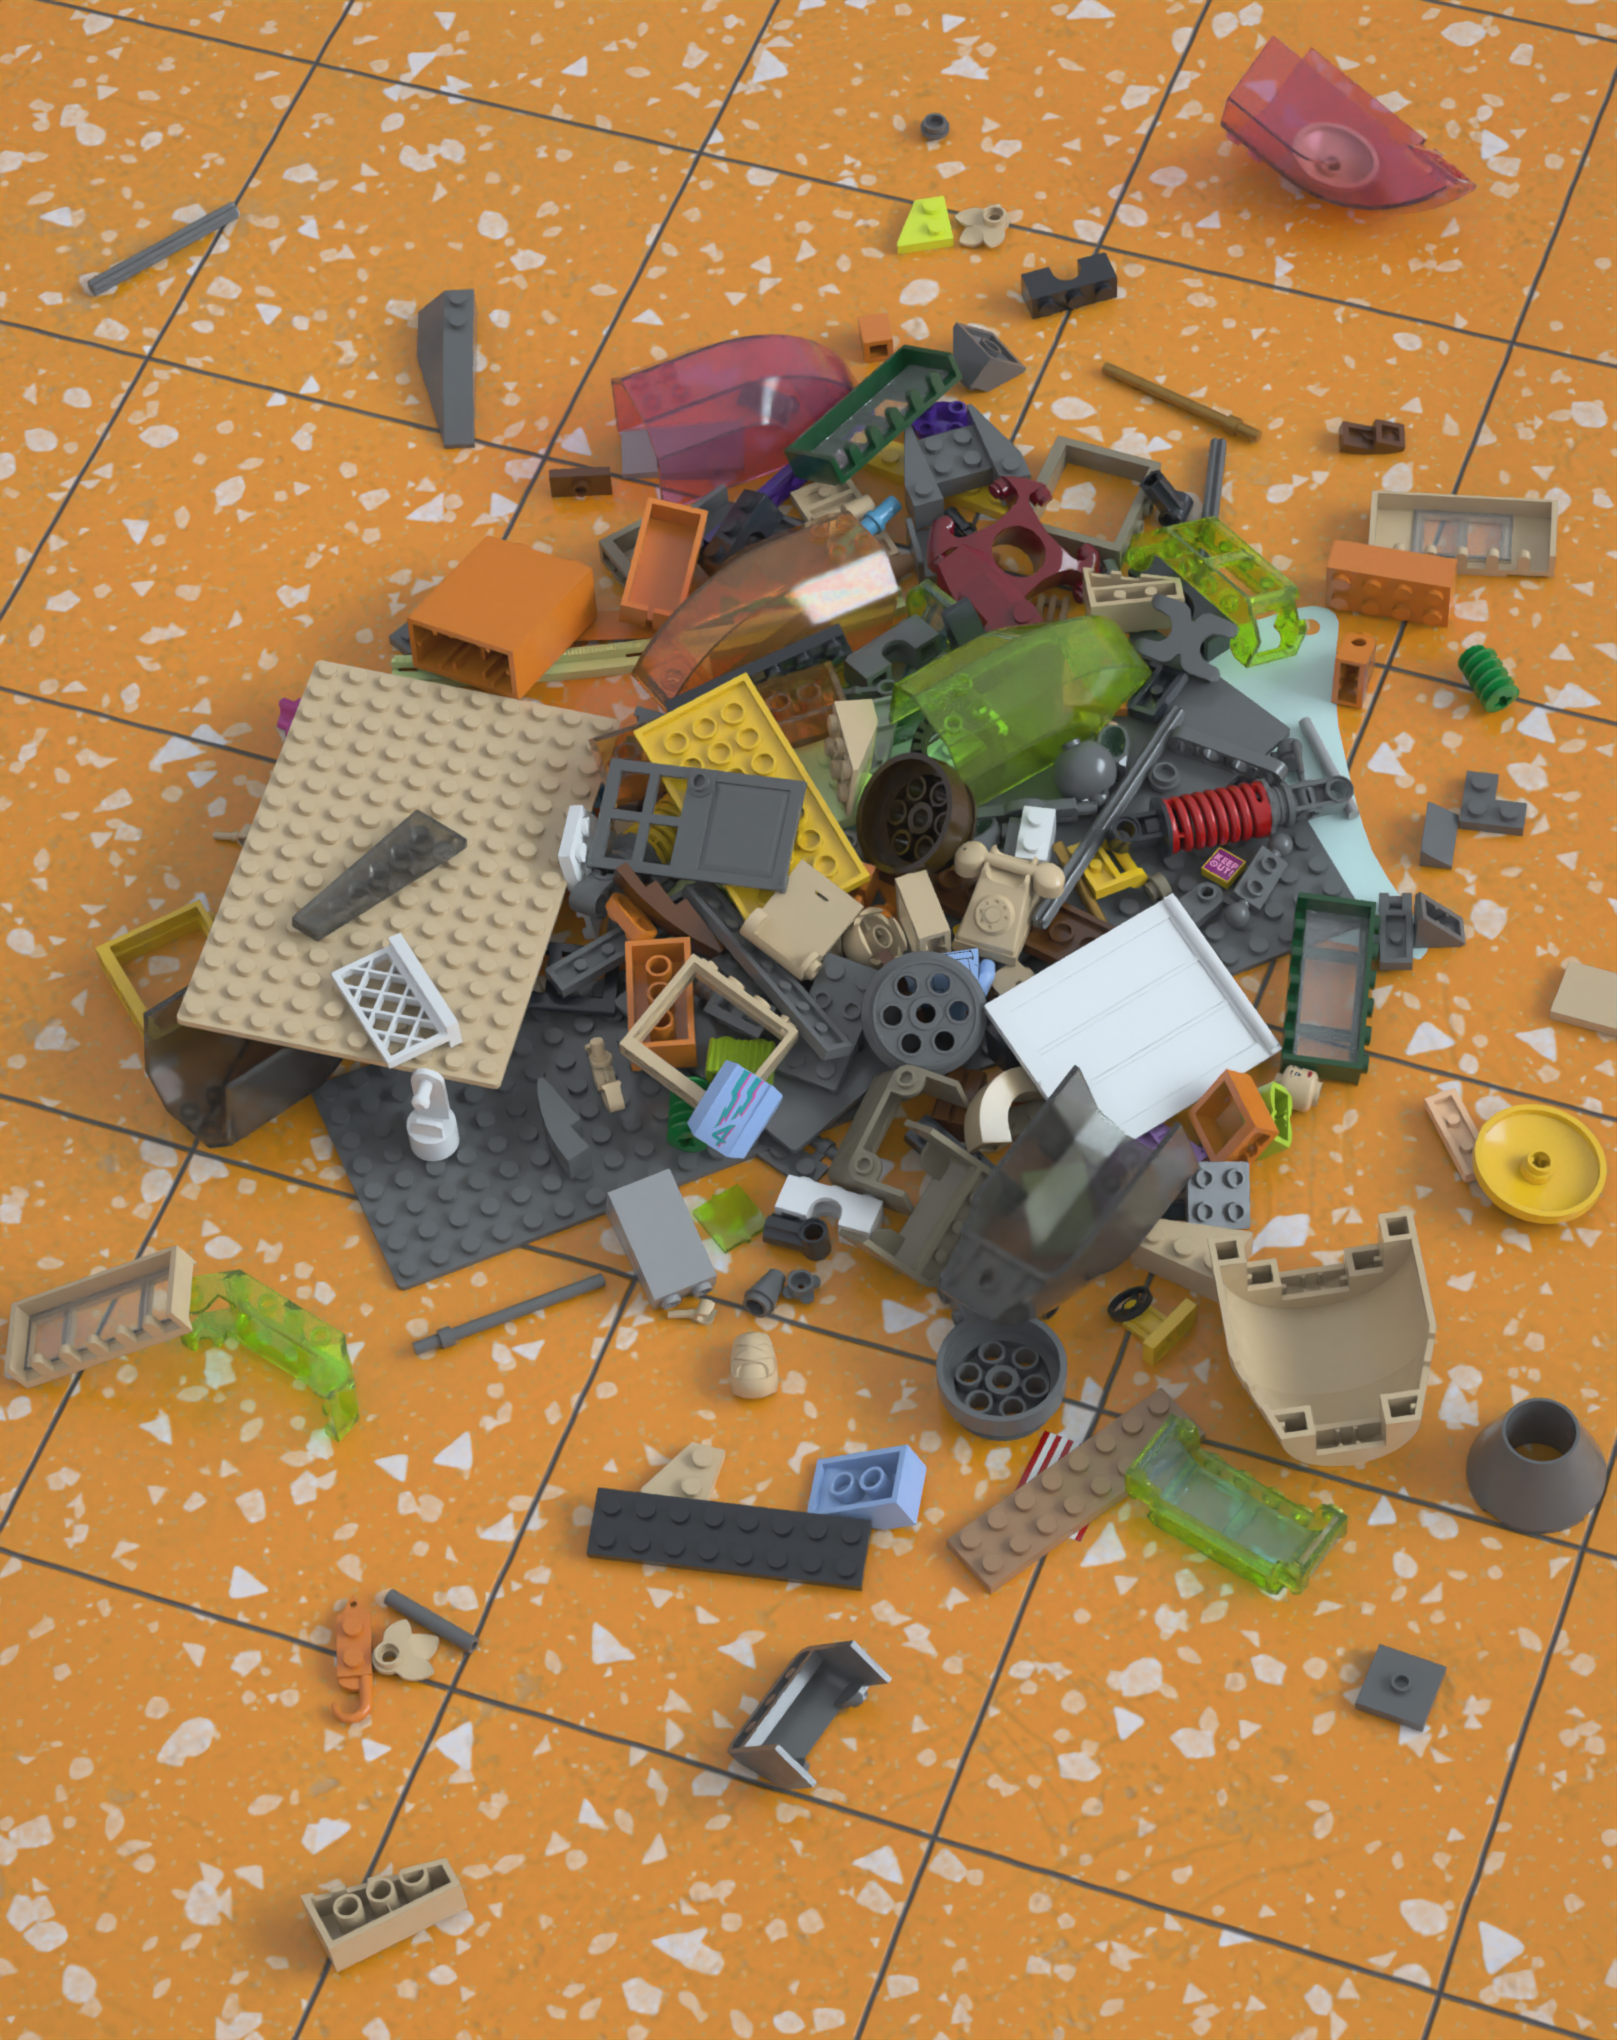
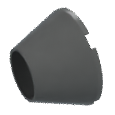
[1466,1398,1607,1534]

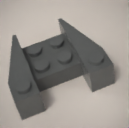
[904,404,1031,530]

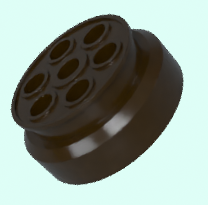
[856,752,977,877]

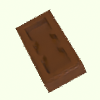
[549,467,612,498]

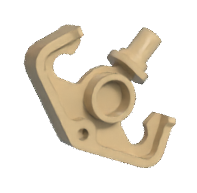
[584,1037,625,1113]

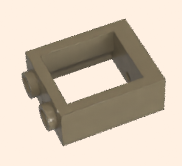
[598,519,642,588]

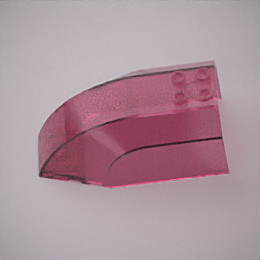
[1220,36,1477,214]
[611,334,859,505]

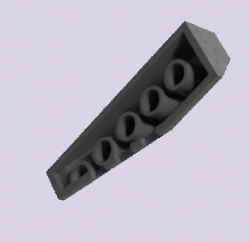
[417,289,478,449]

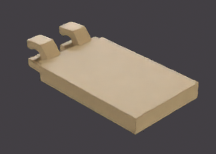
[1550,961,1617,1037]

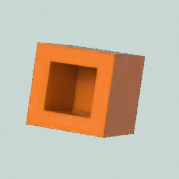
[858,313,894,363]

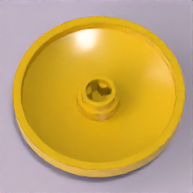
[1472,1104,1607,1224]

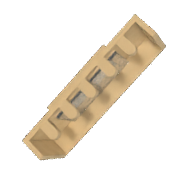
[1368,490,1558,577]

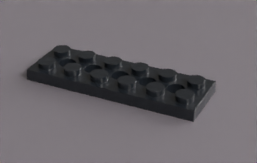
[664,623,853,712]

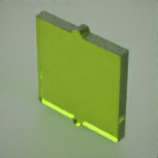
[692,1184,766,1254]

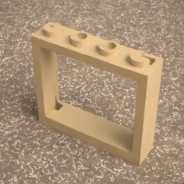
[619,953,798,1109]

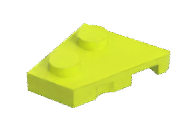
[897,196,954,254]

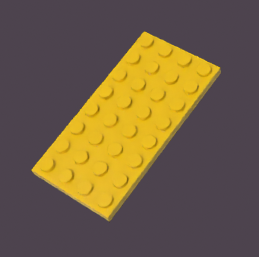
[633,672,871,921]

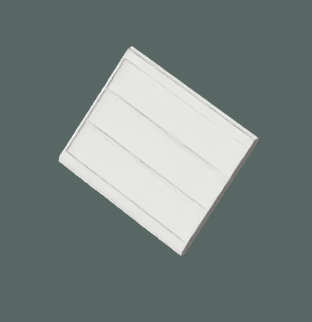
[983,893,1282,1165]

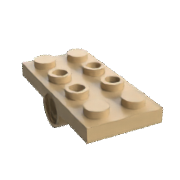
[790,479,900,583]

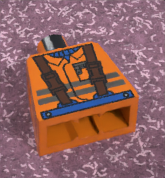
[1331,632,1377,709]

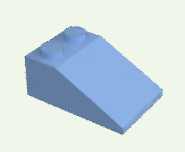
[807,1444,927,1530]

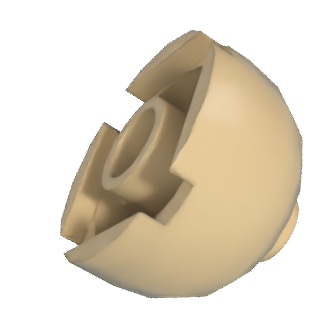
[842,907,907,970]

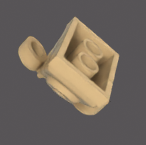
[953,841,1065,967]

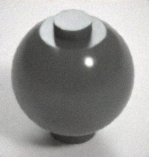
[1053,737,1117,807]

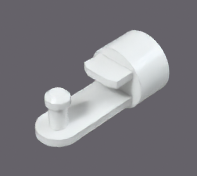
[406,1068,459,1161]

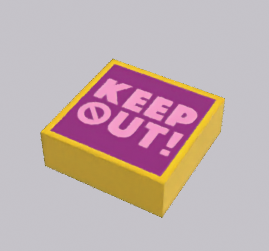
[1201,847,1246,890]

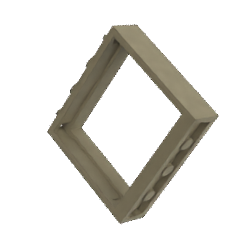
[1029,435,1161,571]

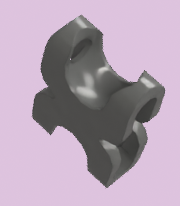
[1132,594,1239,682]

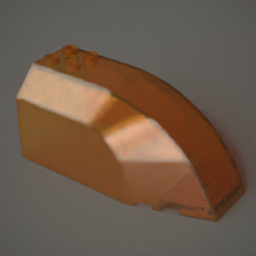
[632,510,899,714]

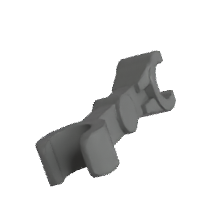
[816,679,896,708]

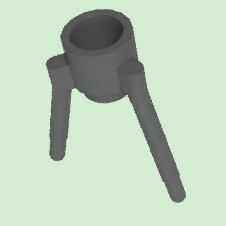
[1270,738,1306,782]

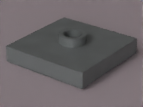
[1355,1644,1447,1732]

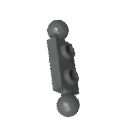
[1224,832,1293,928]

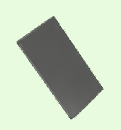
[1419,802,1459,869]

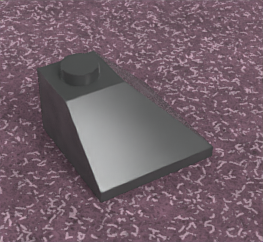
[953,322,1026,392]

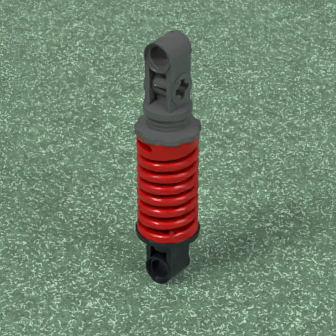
[1106,775,1354,858]

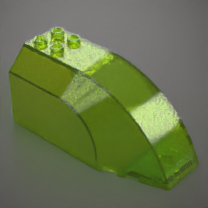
[888,615,1152,807]

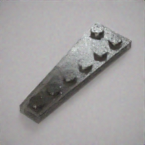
[292,809,467,942]

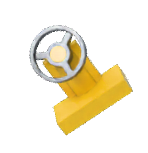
[1107,1286,1197,1367]

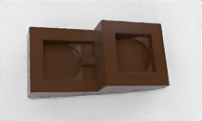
[1339,419,1405,455]

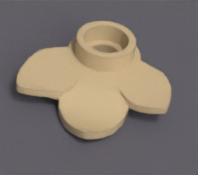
[955,205,1010,248]
[372,1619,439,1681]

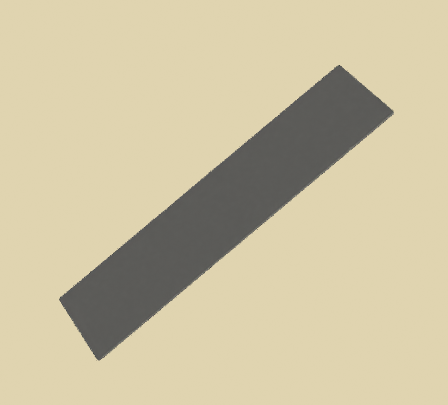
[310,777,1360,1291]

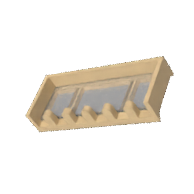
[4,1245,197,1389]

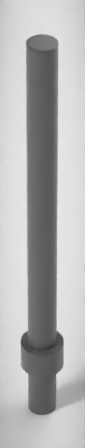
[412,1273,606,1355]

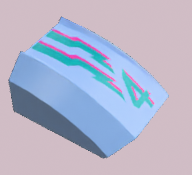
[687,1060,783,1159]

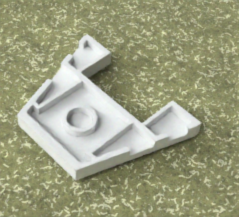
[558,805,615,939]

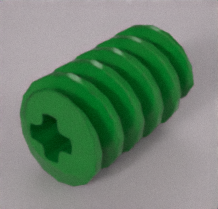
[1458,645,1520,713]
[667,1077,710,1153]

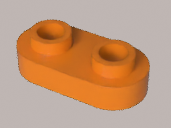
[605,893,657,941]

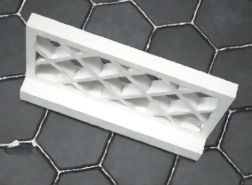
[331,933,463,1069]

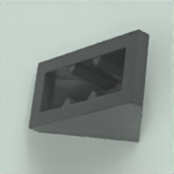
[1412,892,1466,948]

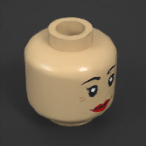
[1274,1065,1323,1112]

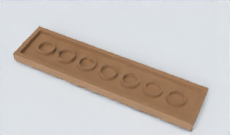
[947,1388,1206,1594]

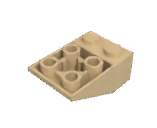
[824,699,878,815]

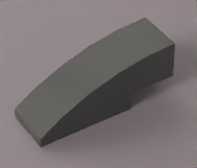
[537,1076,592,1179]

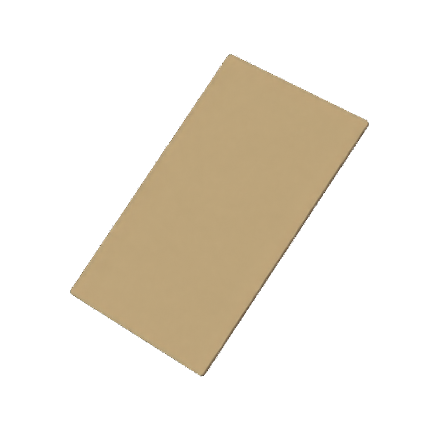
[177,660,620,1089]

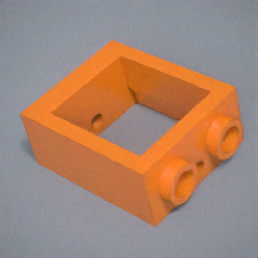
[1187,1069,1280,1167]

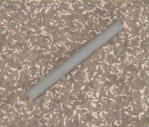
[1299,717,1360,819]

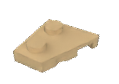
[640,1442,726,1501]

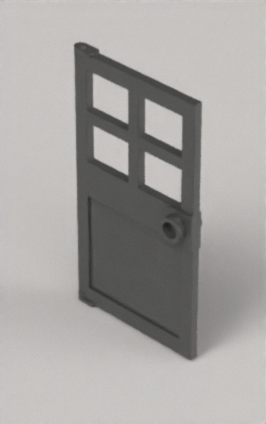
[586,758,807,894]

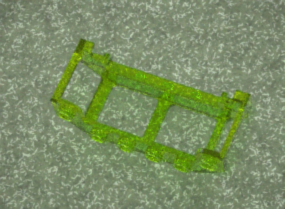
[1123,516,1307,668]
[180,1269,360,1442]

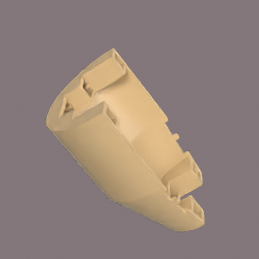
[1207,1209,1437,1466]

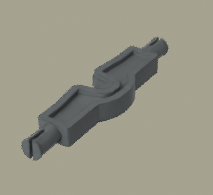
[977,798,1098,829]

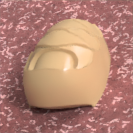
[729,1332,779,1398]

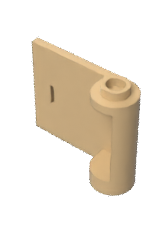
[739,859,864,981]

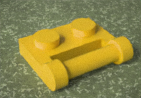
[1067,831,1148,900]

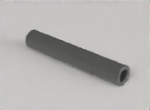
[384,1589,479,1654]

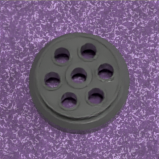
[861,951,987,1075]
[936,1310,1067,1441]

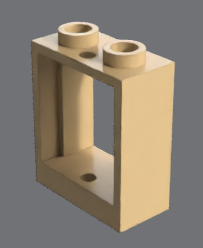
[895,870,951,954]

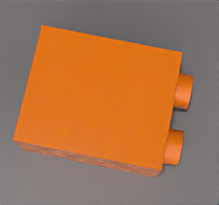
[407,535,597,701]

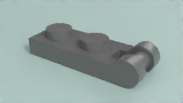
[1379,893,1413,970]

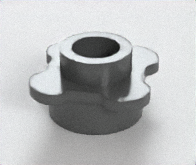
[782,1269,821,1304]

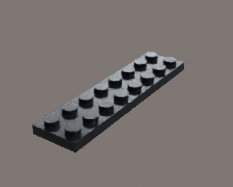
[586,1487,872,1591]

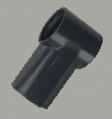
[1139,470,1194,532]
[762,1213,832,1261]

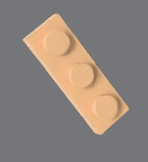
[1424,1088,1479,1183]

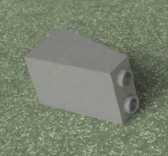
[606,1168,717,1310]

